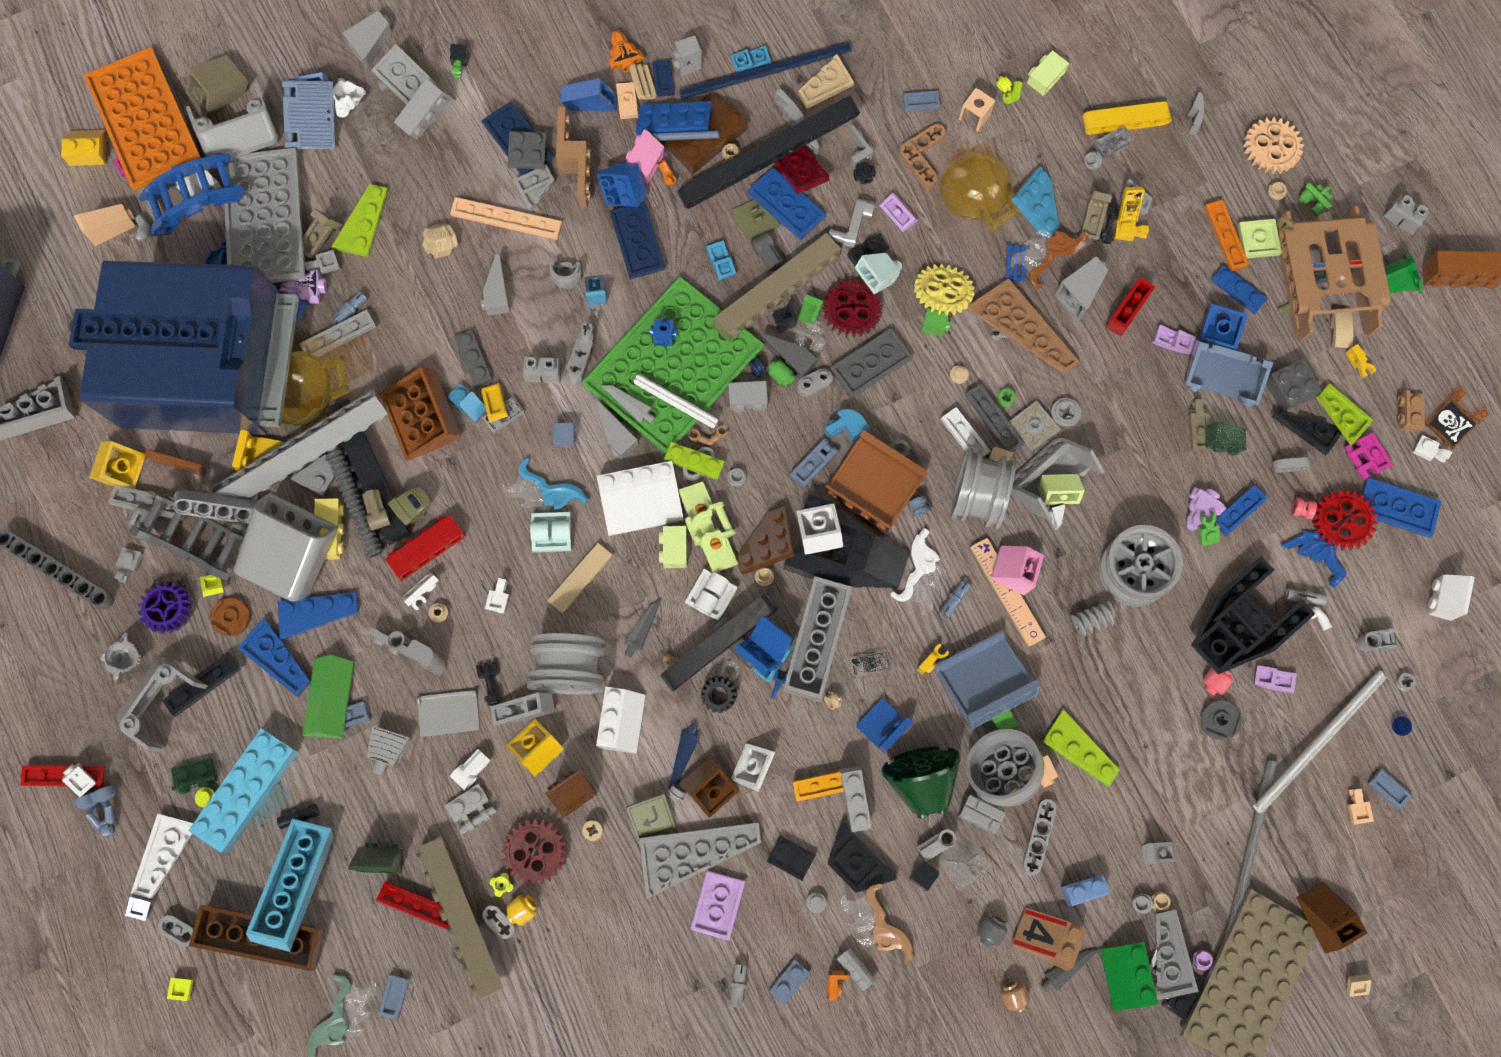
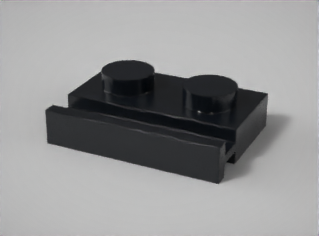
[767,836,816,881]

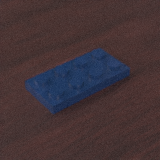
[481,101,553,176]
[609,201,665,280]

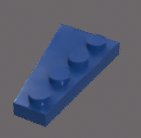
[278,592,359,641]
[238,618,311,697]

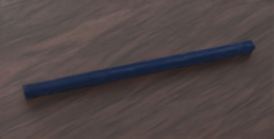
[679,42,852,100]

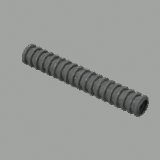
[326,450,384,558]

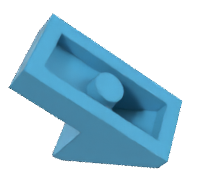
[447,384,486,423]

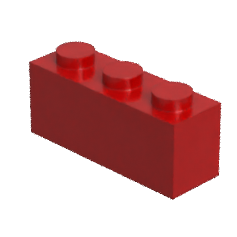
[1106,277,1156,337]

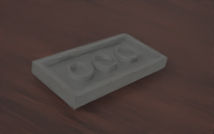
[830,328,913,399]

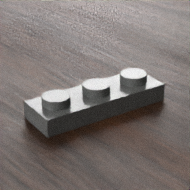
[454,330,492,388]

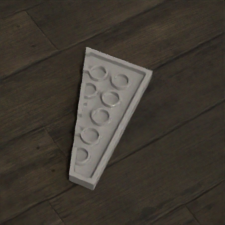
[639,823,761,900]

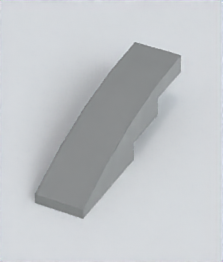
[775,88,819,157]

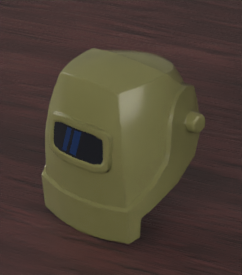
[388,486,431,525]

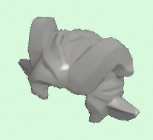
[100,632,142,681]

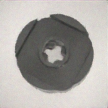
[1201,700,1242,740]

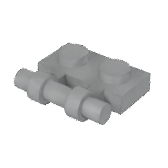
[445,784,496,835]

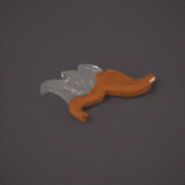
[1010,230,1089,289]

